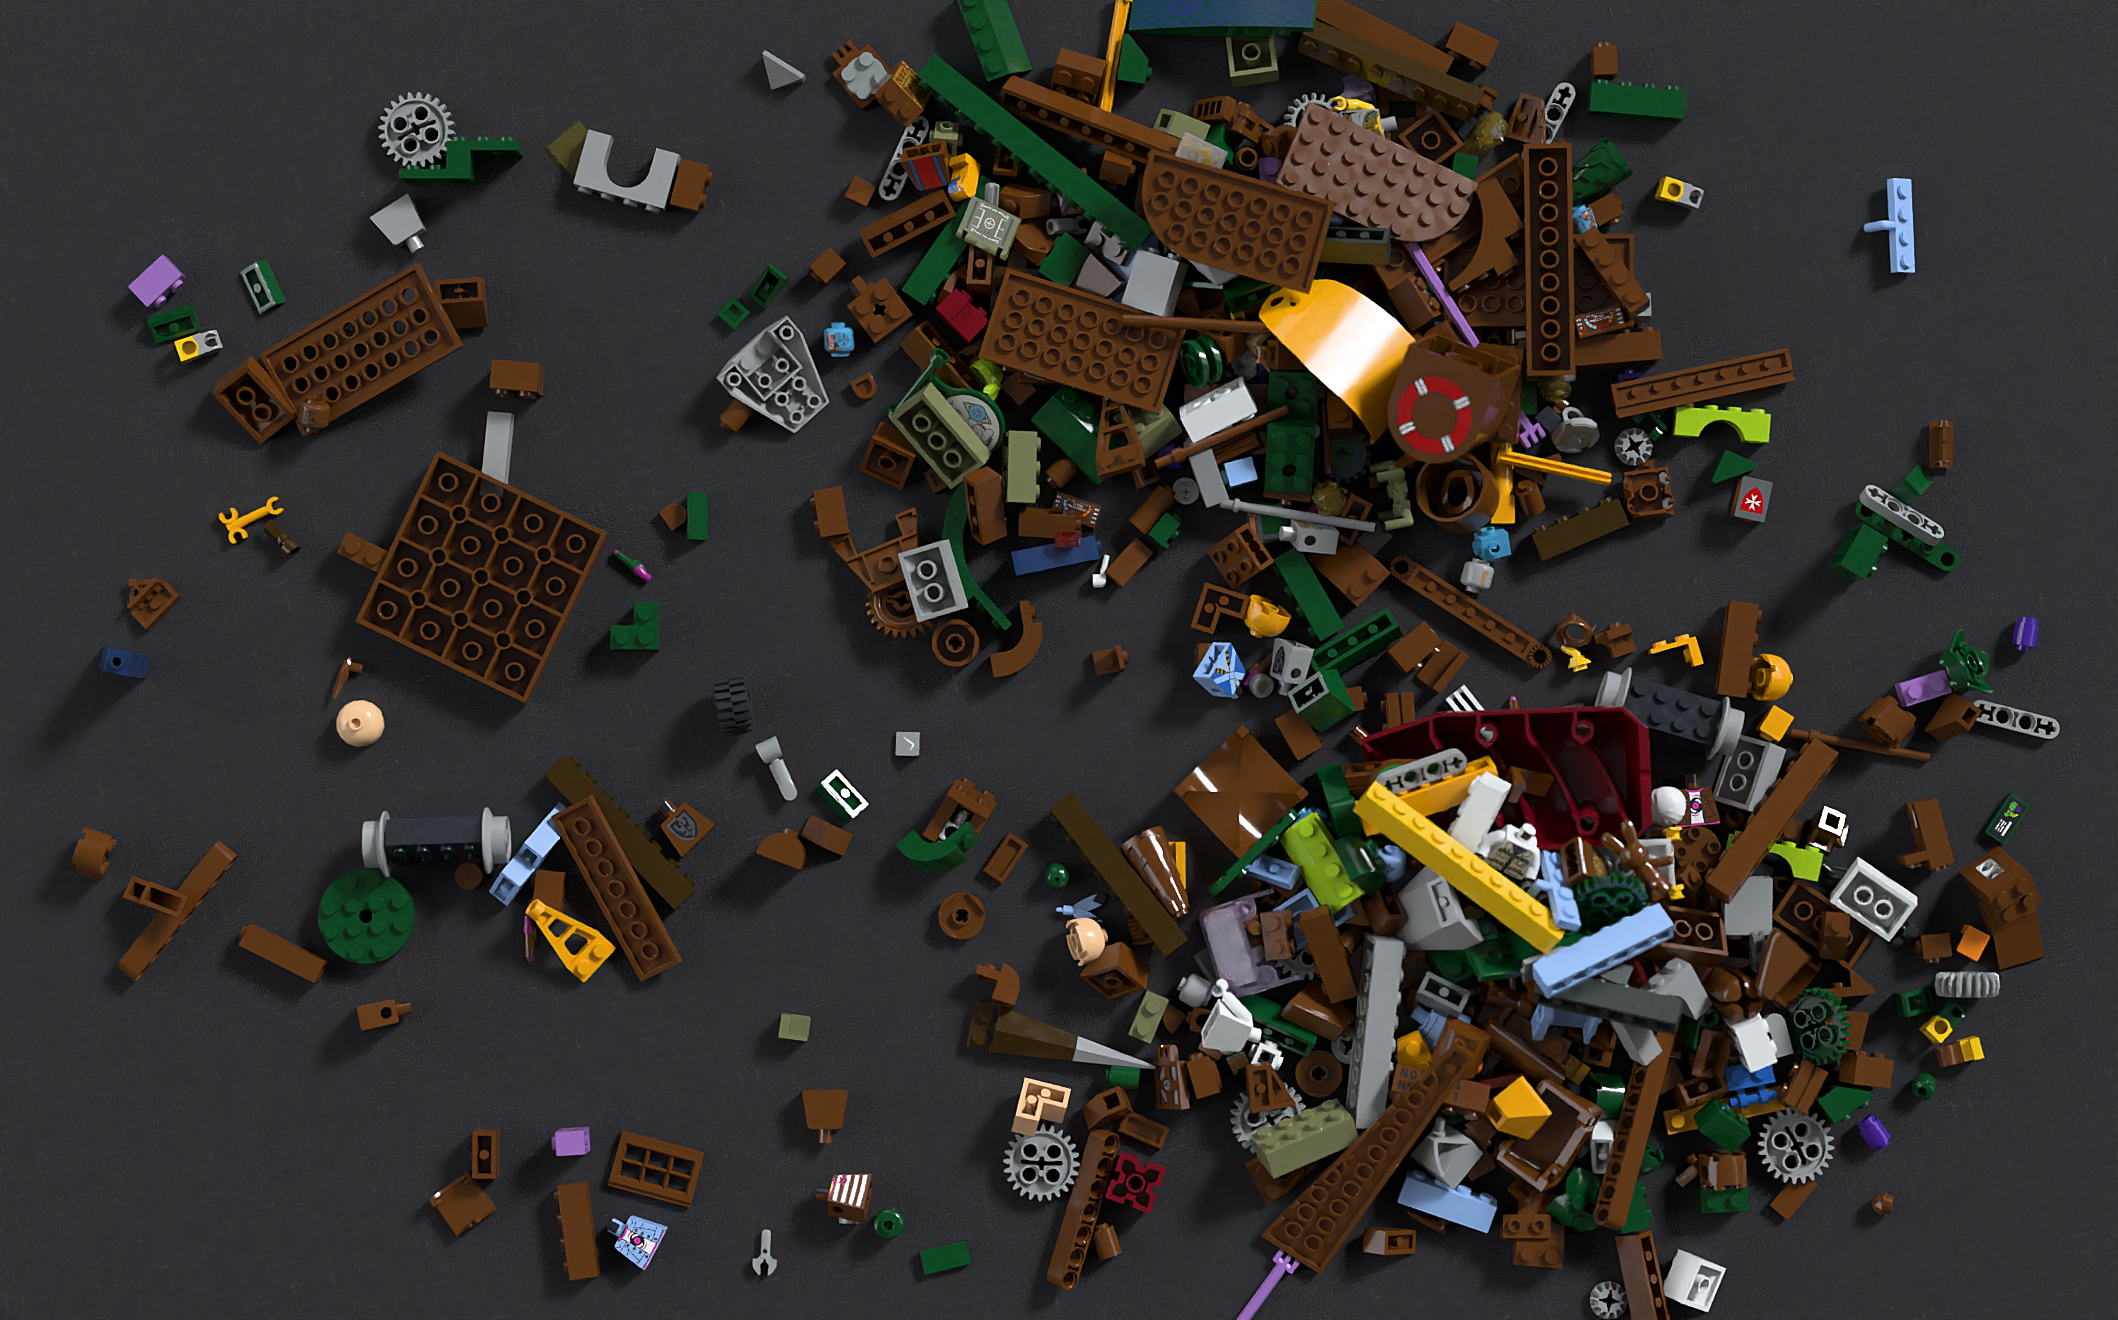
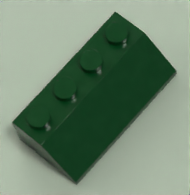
[957,0,1032,86]
[1030,385,1128,486]

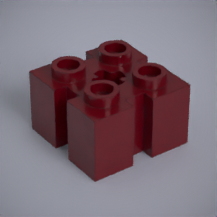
[936,288,990,346]
[1105,1150,1166,1214]

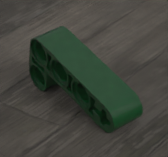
[1316,762,1362,839]

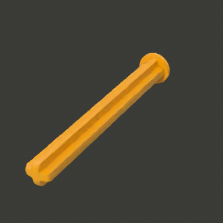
[1098,0,1132,113]
[1494,446,1612,485]

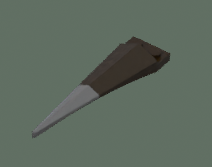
[966,1000,1156,1069]

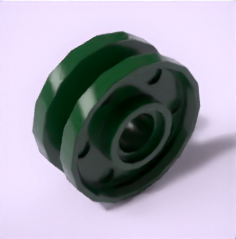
[1179,335,1222,388]

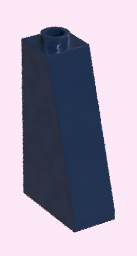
[1011,536,1103,578]
[99,646,151,678]

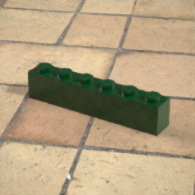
[901,175,1003,308]

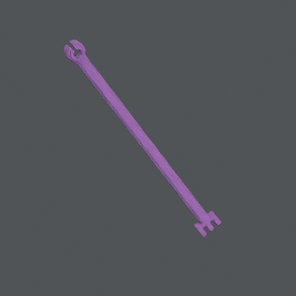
[1404,243,1546,449]
[1236,1248,1301,1320]

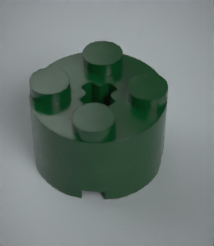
[1580,1071,1628,1121]

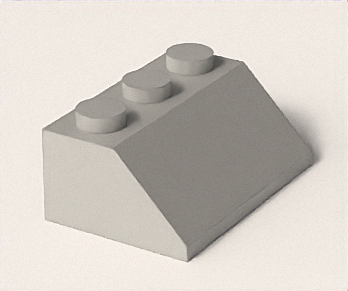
[898,539,969,622]
[1713,735,1786,814]

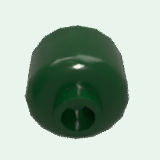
[874,1208,904,1240]

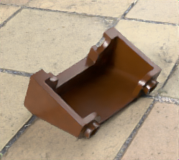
[1755,927,1825,1009]
[1496,1080,1604,1192]

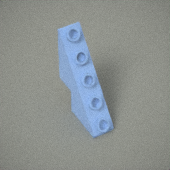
[489,802,566,906]

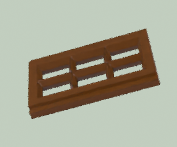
[608,1130,705,1207]

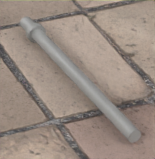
[1220,498,1375,532]

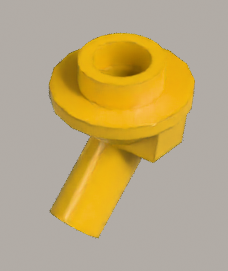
[1560,645,1591,672]

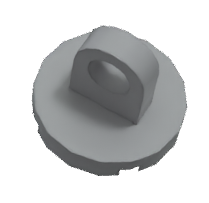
[1552,407,1600,453]

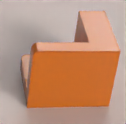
[1956,925,1990,961]

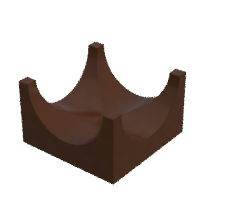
[1173,725,1309,859]

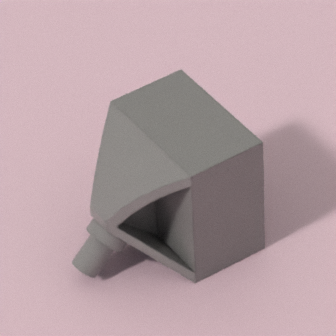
[1410,1117,1483,1190]

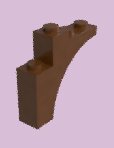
[1446,178,1525,294]

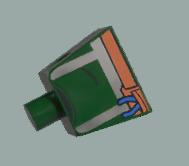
[1246,502,1291,545]

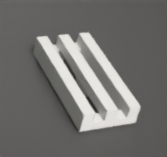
[1445,685,1485,729]

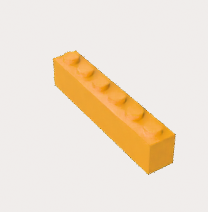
[1355,756,1498,836]

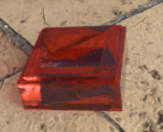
[1055,530,1082,548]

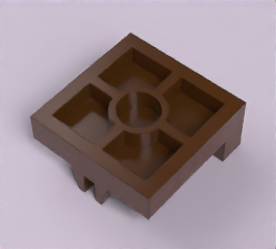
[1011,216,1063,267]
[428,1171,497,1237]

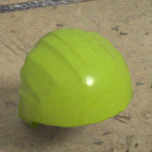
[969,359,1004,401]

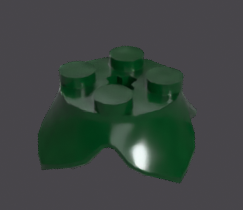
[1939,628,1994,694]
[1547,1167,1602,1233]

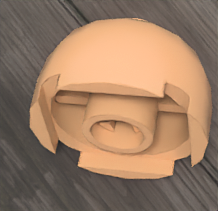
[336,700,384,747]
[1066,918,1108,966]

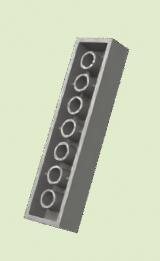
[1345,932,1406,1128]

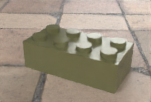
[889,382,992,489]
[1251,1099,1358,1178]

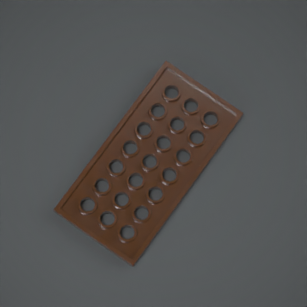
[259,263,464,437]

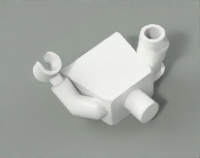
[1201,979,1262,1055]

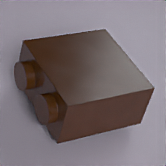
[1207,523,1274,590]

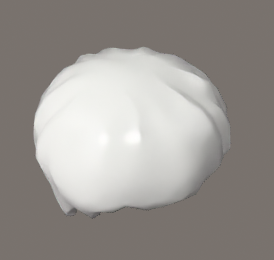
[1651,786,1686,827]

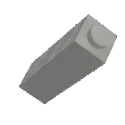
[480,411,515,498]

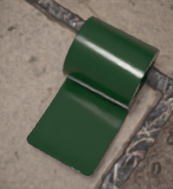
[1682,1007,1719,1050]

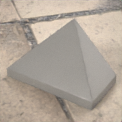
[762,50,806,90]

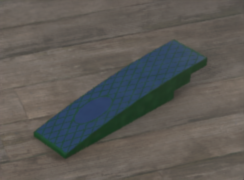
[1129,0,1318,39]

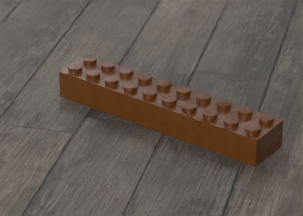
[1524,143,1575,382]

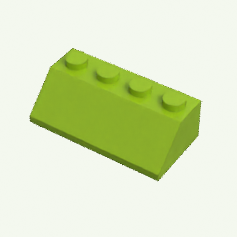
[1279,812,1366,916]

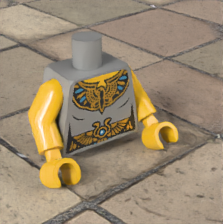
[1330,96,1398,138]

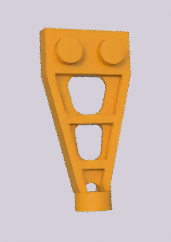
[525,899,616,982]

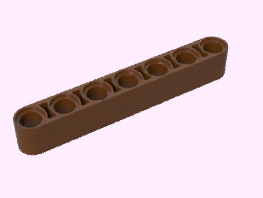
[116,840,238,982]
[1047,1128,1120,1290]

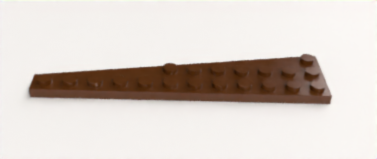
[1261,1042,1475,1274]

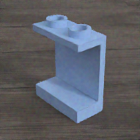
[1531,1005,1603,1044]

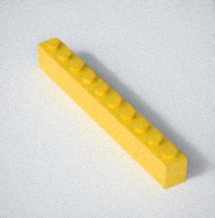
[1353,781,1566,955]

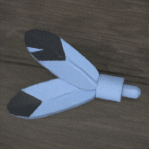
[1056,894,1106,929]

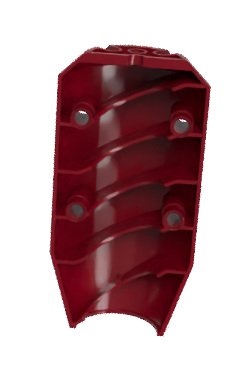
[1359,705,1652,850]

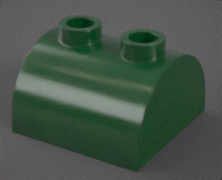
[1332,834,1387,897]

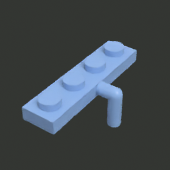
[1864,178,1915,274]
[1526,850,1581,931]

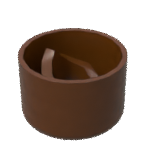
[1415,453,1500,534]

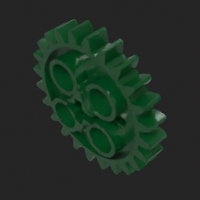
[1572,871,1648,929]
[1786,987,1853,1065]

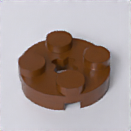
[939,892,986,939]
[1295,1049,1343,1097]

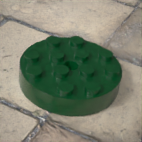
[318,869,416,964]

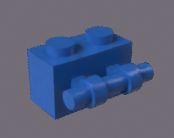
[1724,1064,1778,1109]

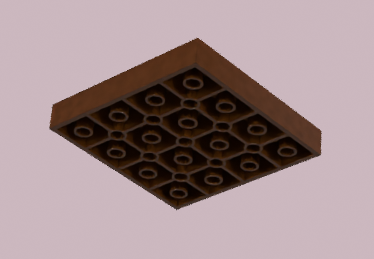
[356,451,611,703]

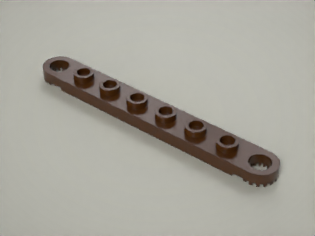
[1389,556,1552,669]

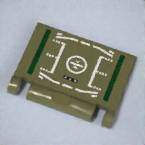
[956,196,1022,261]

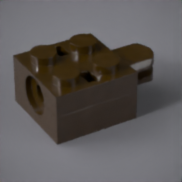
[990,247,1040,316]

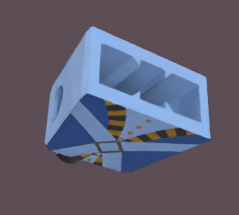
[1193,642,1245,699]

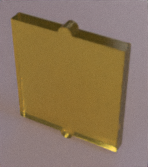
[547,121,588,176]

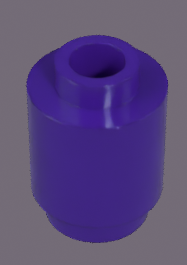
[2012,617,2039,652]
[1857,1114,1891,1150]

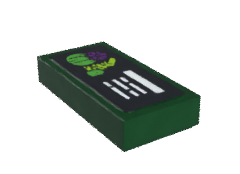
[1983,793,2030,845]

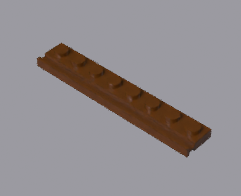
[1608,347,1796,419]

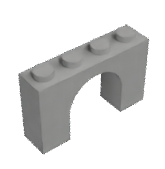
[573,129,681,214]
[1610,957,1713,1066]

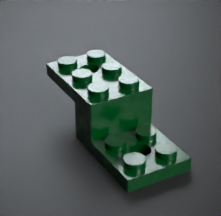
[399,137,524,185]
[1264,368,1317,493]
[1464,922,1592,982]

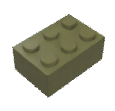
[1001,431,1041,506]

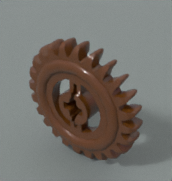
[865,584,938,641]

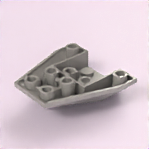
[716,316,829,433]
[1395,866,1483,950]

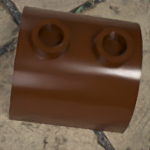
[756,828,806,870]
[1431,1014,1492,1079]

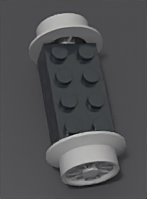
[1595,667,1744,760]
[362,807,511,877]

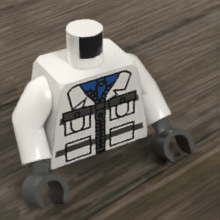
[1476,824,1540,891]

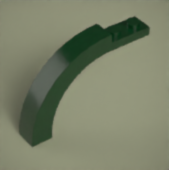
[943,480,1012,632]

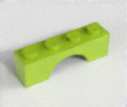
[1671,404,1771,444]
[1726,831,1823,882]

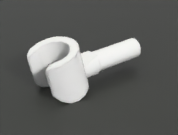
[1093,555,1110,588]

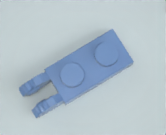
[1244,853,1302,890]

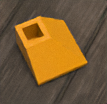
[1485,1076,1552,1140]

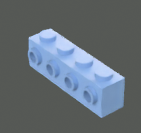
[1397,1169,1497,1233]

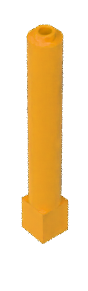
[1489,442,1515,525]

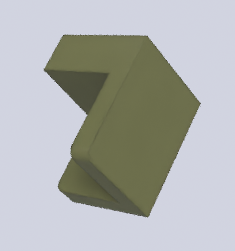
[778,1013,811,1041]

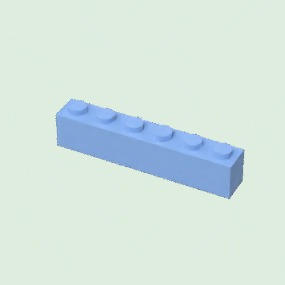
[1533,903,1674,999]

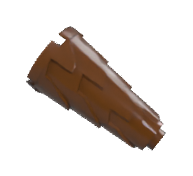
[1120,826,1190,920]

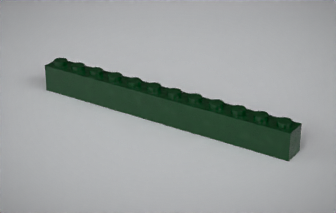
[917,53,1154,254]

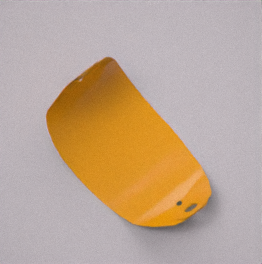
[1259,279,1415,444]

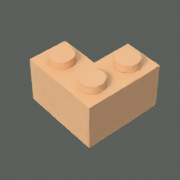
[1012,1078,1071,1137]

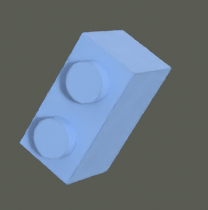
[1220,456,1258,490]

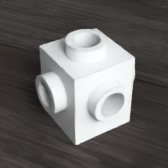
[1248,1039,1284,1070]

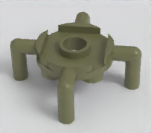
[1368,460,1413,531]

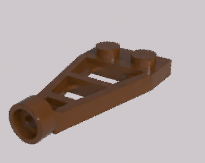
[1096,398,1145,479]
[1245,1156,1327,1204]

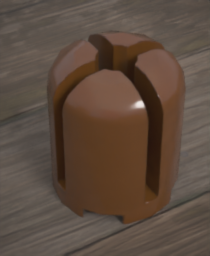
[1703,965,1764,1022]

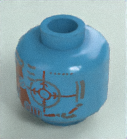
[1573,204,1597,234]
[824,322,855,357]

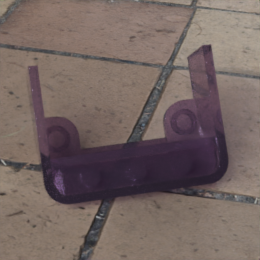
[1199,888,1302,999]

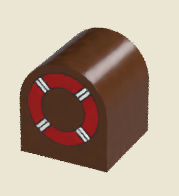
[1388,333,1522,463]

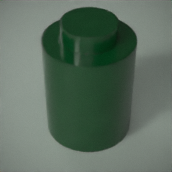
[1105,1065,1140,1091]

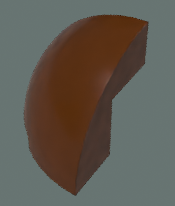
[1176,286,1231,320]

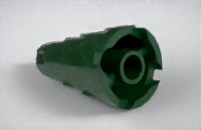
[1572,136,1633,207]

